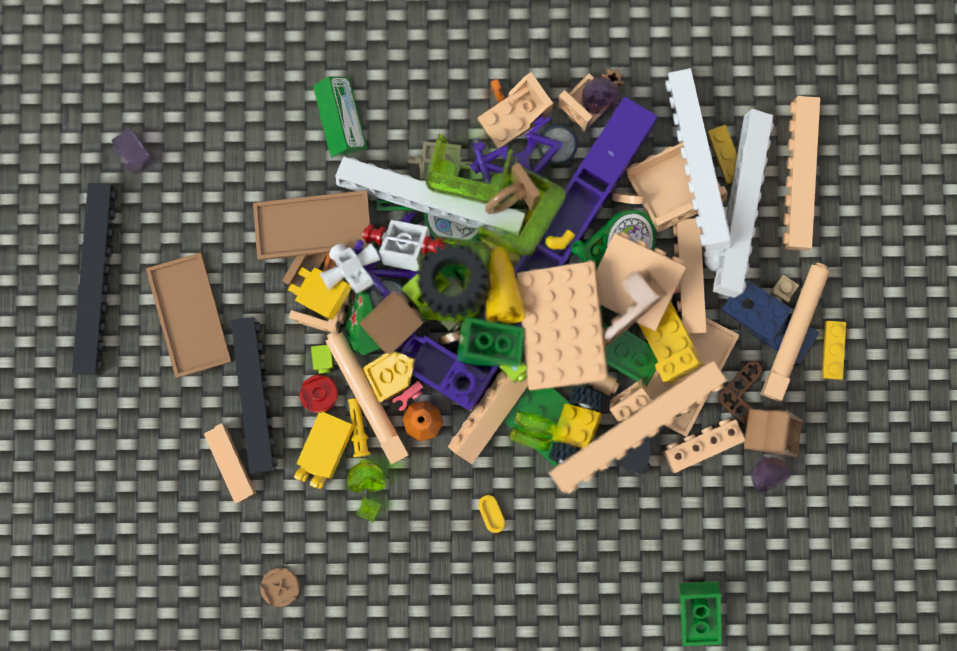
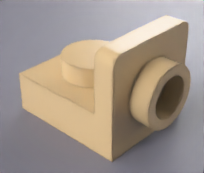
[769,275,799,305]

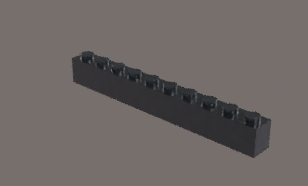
[72,183,118,375]

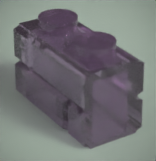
[112,128,155,174]

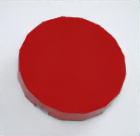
[299,375,338,413]

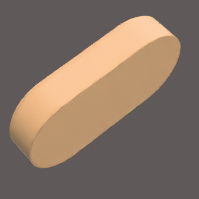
[612,193,645,204]

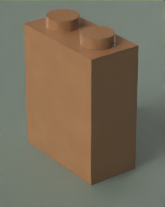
[359,292,423,355]

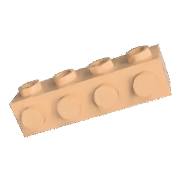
[663,418,745,473]

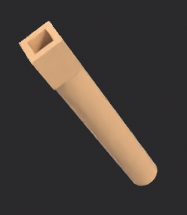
[760,263,830,402]
[326,331,408,465]

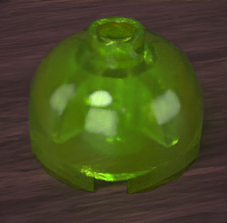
[347,459,386,493]

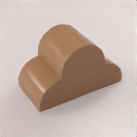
[744,409,803,458]

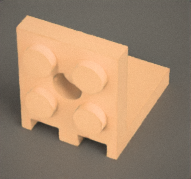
[557,74,616,133]
[289,291,351,333]

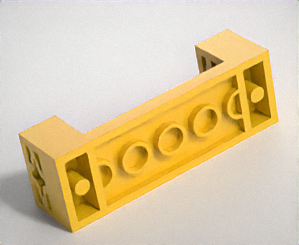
[638,300,705,384]

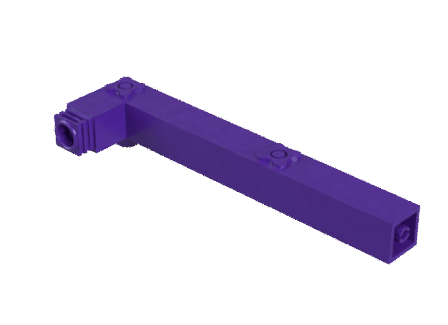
[394,96,657,413]

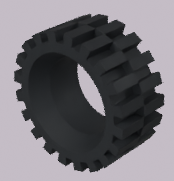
[417,243,490,319]

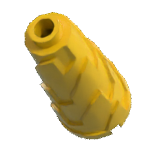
[486,247,526,325]

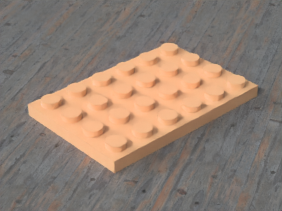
[517,261,608,390]

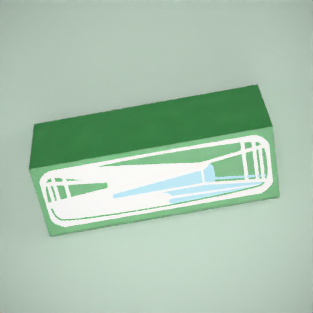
[313,76,367,158]

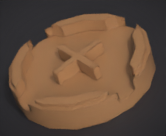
[260,568,300,607]

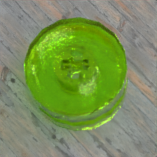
[509,410,558,451]

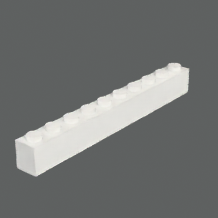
[665,68,731,252]
[713,109,774,298]
[335,157,525,242]

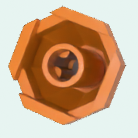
[402,400,444,442]

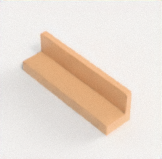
[204,423,257,503]

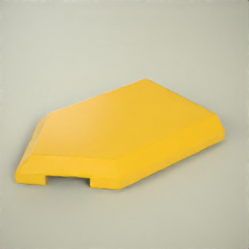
[362,351,415,402]

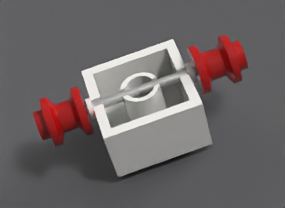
[362,220,446,271]

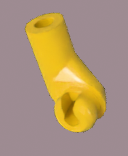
[545,230,575,249]

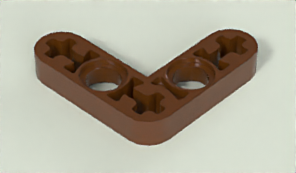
[718,361,762,428]

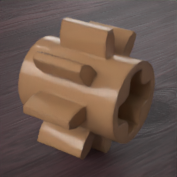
[601,68,624,92]

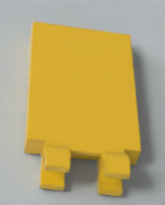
[288,267,352,321]
[294,412,355,489]

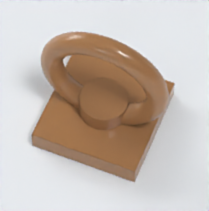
[485,163,540,215]

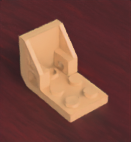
[477,73,553,148]

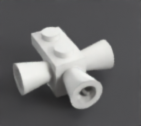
[320,244,380,293]

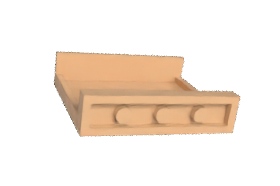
[626,141,727,233]
[596,231,686,331]

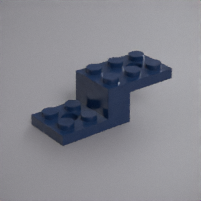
[721,279,820,365]

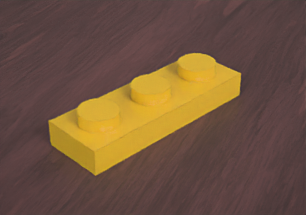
[707,125,737,185]
[822,321,846,380]

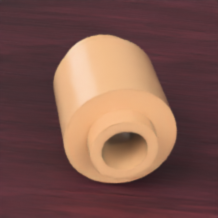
[589,374,619,396]

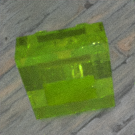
[356,497,382,522]

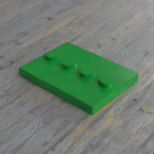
[503,385,572,466]

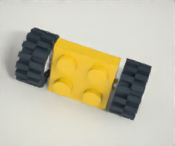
[548,386,607,464]

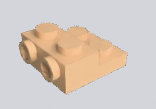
[610,378,651,422]

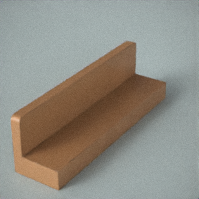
[282,253,327,288]

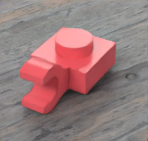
[393,381,423,411]

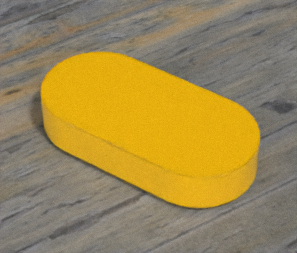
[478,495,505,533]

